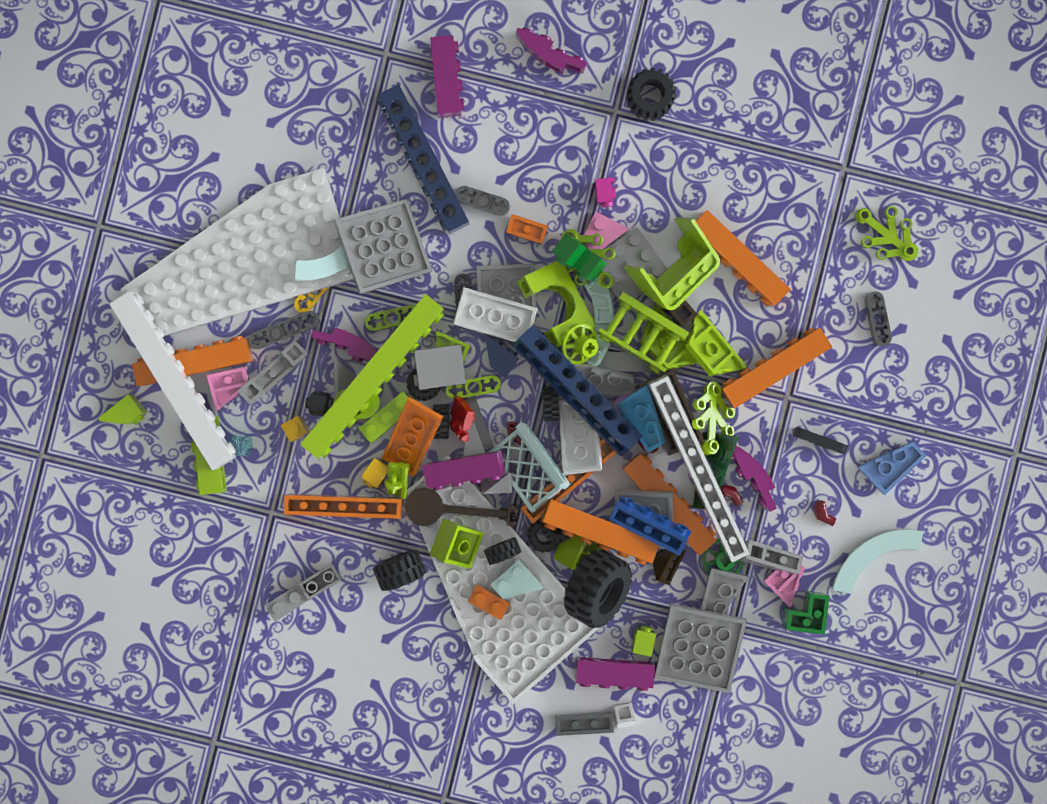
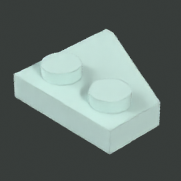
[490,559,544,599]

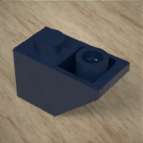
[486,336,519,378]

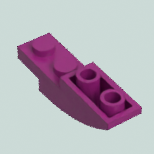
[516,27,587,74]
[312,327,378,362]
[731,446,777,512]

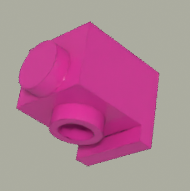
[594,177,616,208]

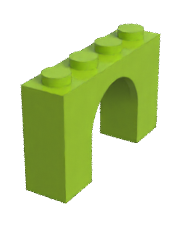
[517,261,596,348]

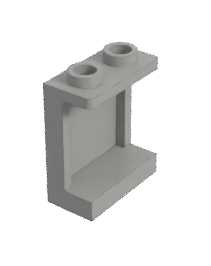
[411,345,466,390]

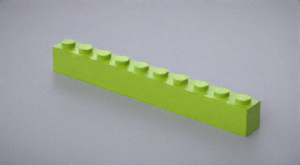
[300,294,444,459]

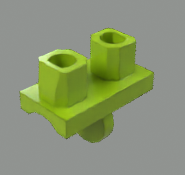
[385,461,410,499]

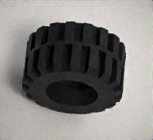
[626,68,676,121]
[373,550,426,591]

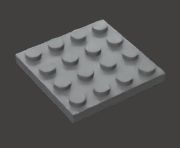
[334,199,432,295]
[654,603,747,693]

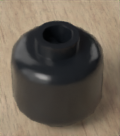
[305,391,334,417]

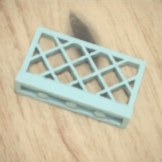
[490,422,571,513]

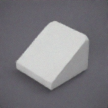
[613,702,636,728]

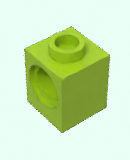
[631,625,656,657]

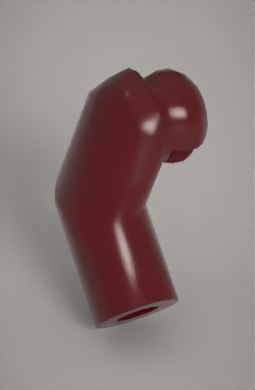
[814,500,836,526]

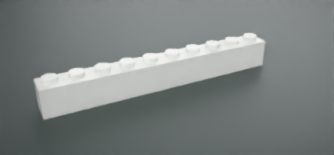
[109,291,236,470]
[647,375,750,562]

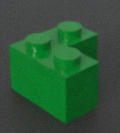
[552,233,607,282]
[782,591,830,635]

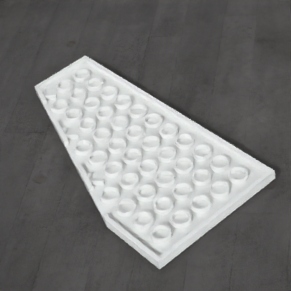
[121,168,354,337]
[406,455,599,704]

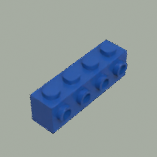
[609,496,692,556]

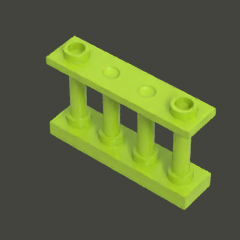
[597,292,689,374]

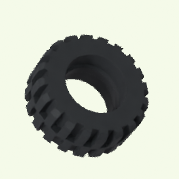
[563,549,632,628]

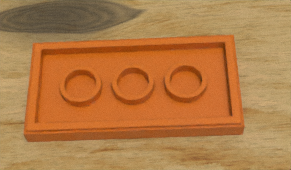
[381,397,443,477]

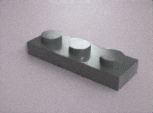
[555,712,614,736]

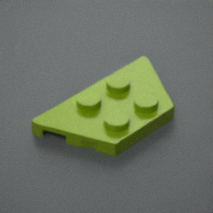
[640,304,698,370]
[685,310,747,376]

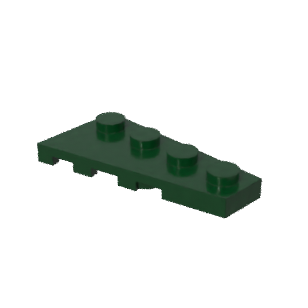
[693,432,739,510]

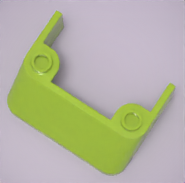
[624,217,720,310]

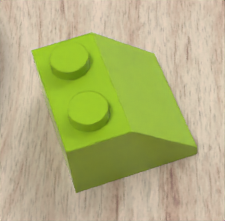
[429,518,484,569]

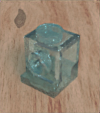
[226,436,252,456]

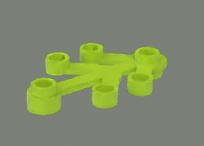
[854,206,918,261]
[561,229,616,289]
[692,381,735,455]

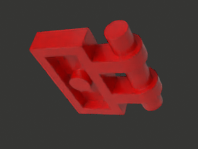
[449,396,475,442]

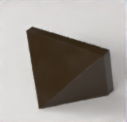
[653,549,686,585]

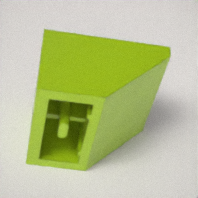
[553,534,601,570]

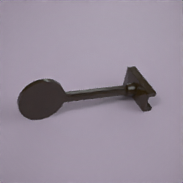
[405,488,518,526]

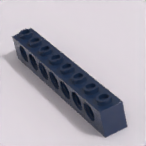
[378,84,470,235]
[512,325,642,457]

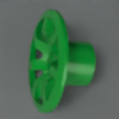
[702,539,743,574]

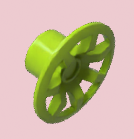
[562,323,598,364]

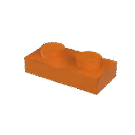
[506,214,548,245]
[468,584,510,620]

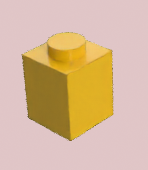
[281,416,310,442]
[361,457,388,488]

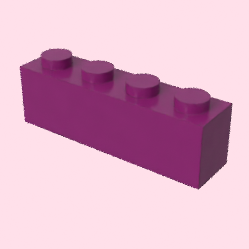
[430,35,465,118]
[422,450,505,490]
[575,657,655,691]

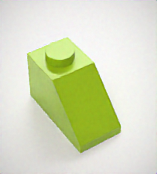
[98,394,148,425]

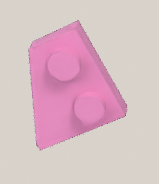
[583,212,628,249]
[207,366,249,411]
[763,565,805,607]

